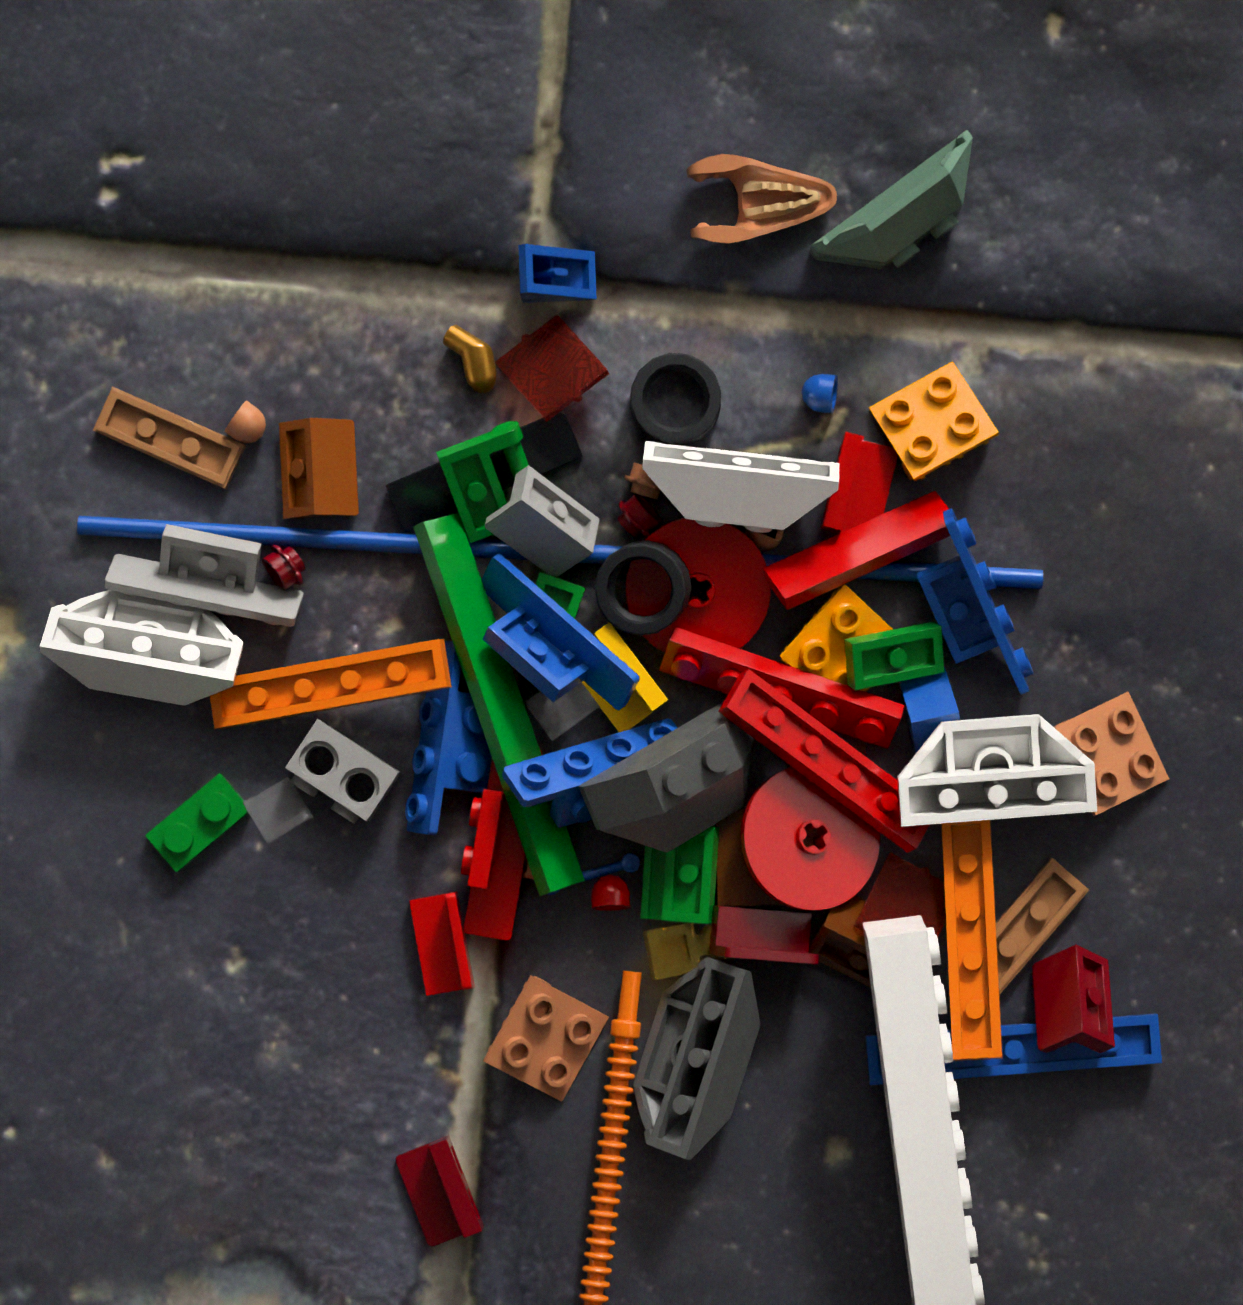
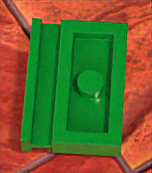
[640,826,720,924]

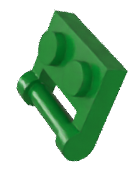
[436,421,529,543]

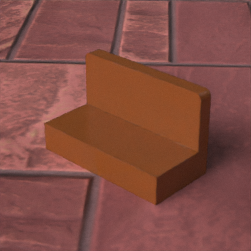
[279,418,359,519]

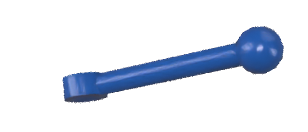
[548,853,640,895]

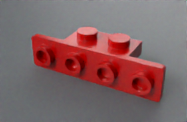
[461,750,543,940]

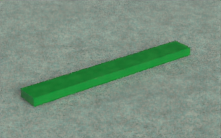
[413,513,585,896]

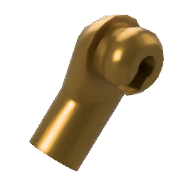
[443,325,497,393]

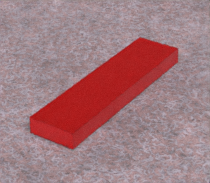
[763,491,950,610]

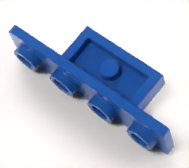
[917,508,1034,695]
[481,554,640,710]
[405,641,492,836]
[502,718,678,828]

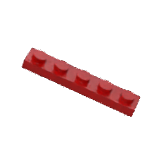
[659,627,905,749]
[718,669,930,853]

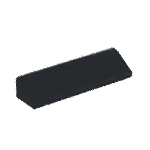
[385,409,583,532]

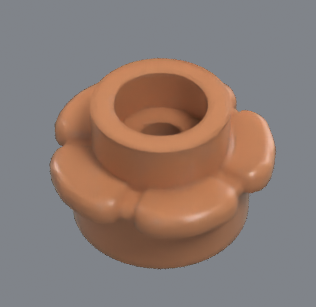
[624,462,661,500]

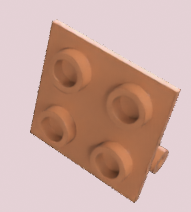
[1053,691,1169,816]
[483,975,609,1102]

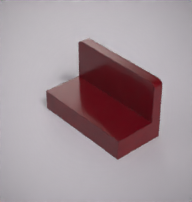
[709,905,819,964]
[1032,944,1115,1053]
[396,1135,484,1247]

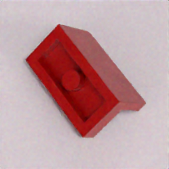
[820,431,898,534]
[409,891,475,996]

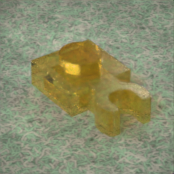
[643,922,729,980]

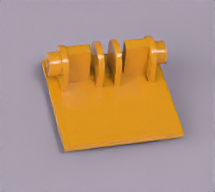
[869,361,999,481]
[780,584,893,692]

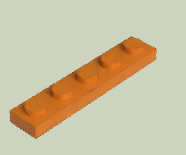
[210,639,452,729]
[942,820,1003,1061]

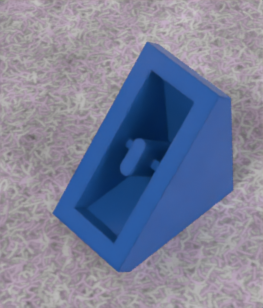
[518,244,597,303]
[898,667,960,755]

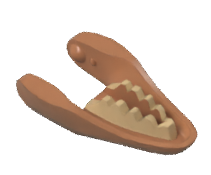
[686,154,837,244]

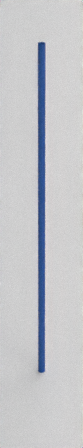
[77,516,1043,589]

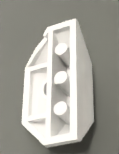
[642,441,839,533]
[40,590,243,706]
[897,714,1097,827]

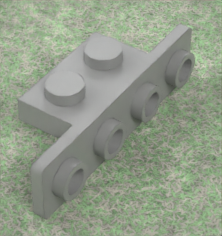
[104,524,303,627]

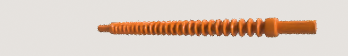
[579,970,642,1305]

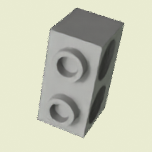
[285,719,401,824]

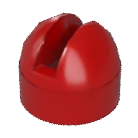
[591,875,630,911]

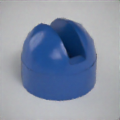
[801,374,838,414]

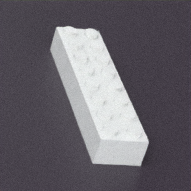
[863,915,985,1305]

